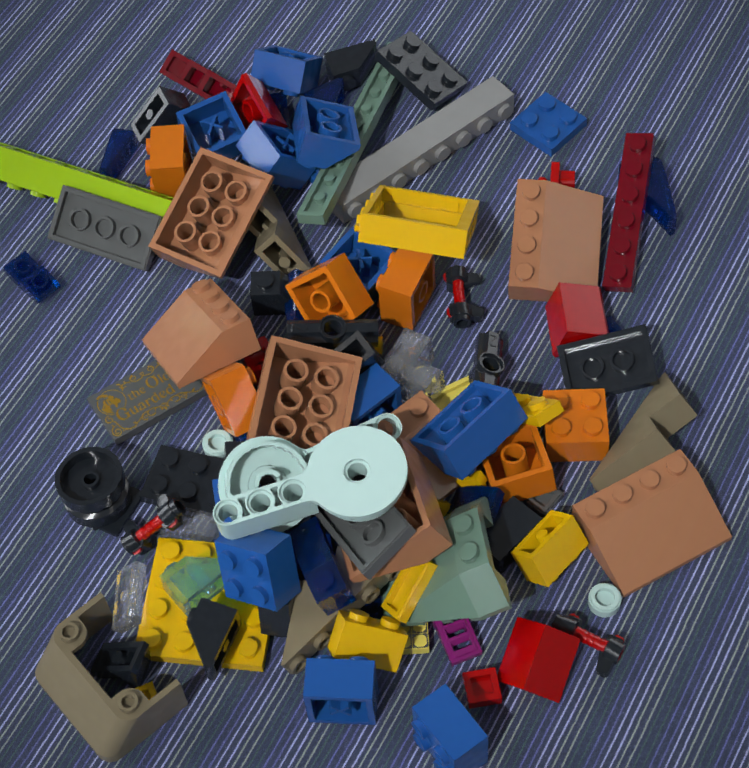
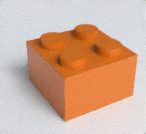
[145,124,192,197]
[376,249,436,331]
[285,252,374,320]
[200,362,257,437]
[542,388,610,462]
[481,424,557,507]

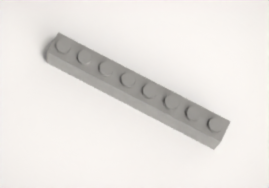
[332,76,514,224]

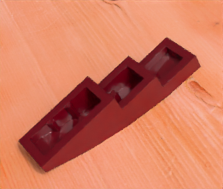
[159,49,236,100]

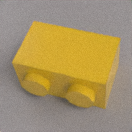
[510,510,589,587]
[327,609,409,673]

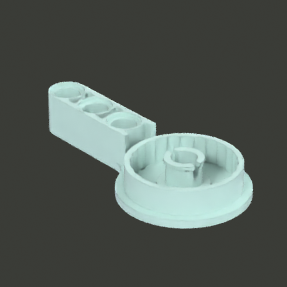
[218,413,402,532]
[213,426,408,540]

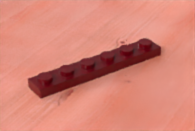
[602,133,656,293]

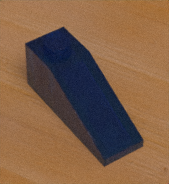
[618,156,677,236]
[287,516,357,616]

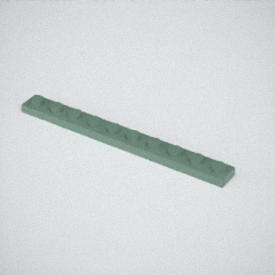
[296,42,399,225]

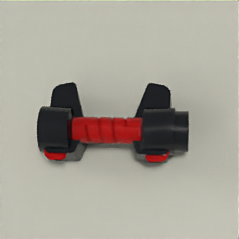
[443,265,484,328]
[120,494,186,555]
[551,613,626,678]

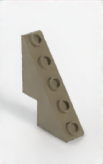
[248,186,312,278]
[589,373,698,492]
[281,546,400,674]

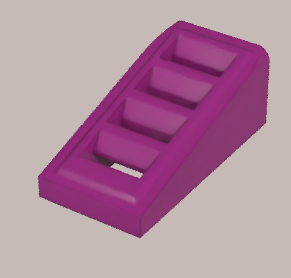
[432,618,482,666]

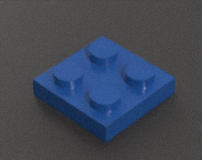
[510,92,587,157]

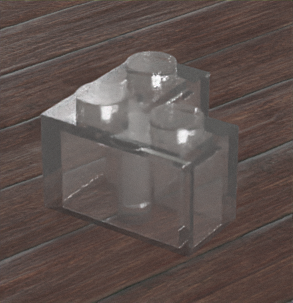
[381,327,446,406]

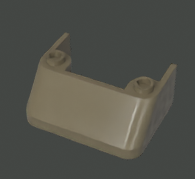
[35,592,188,762]

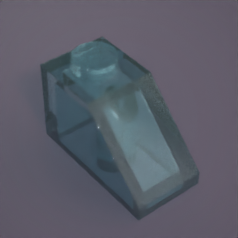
[159,556,224,617]

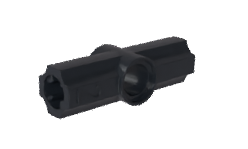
[287,314,379,350]
[468,331,505,386]

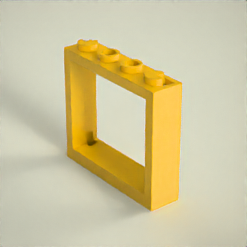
[354,185,480,259]

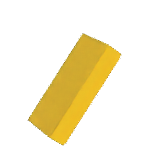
[381,560,438,624]

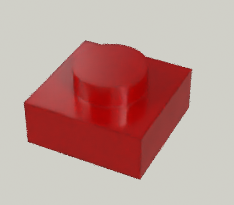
[462,667,502,709]

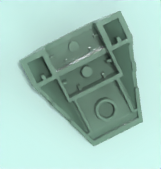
[380,496,512,627]

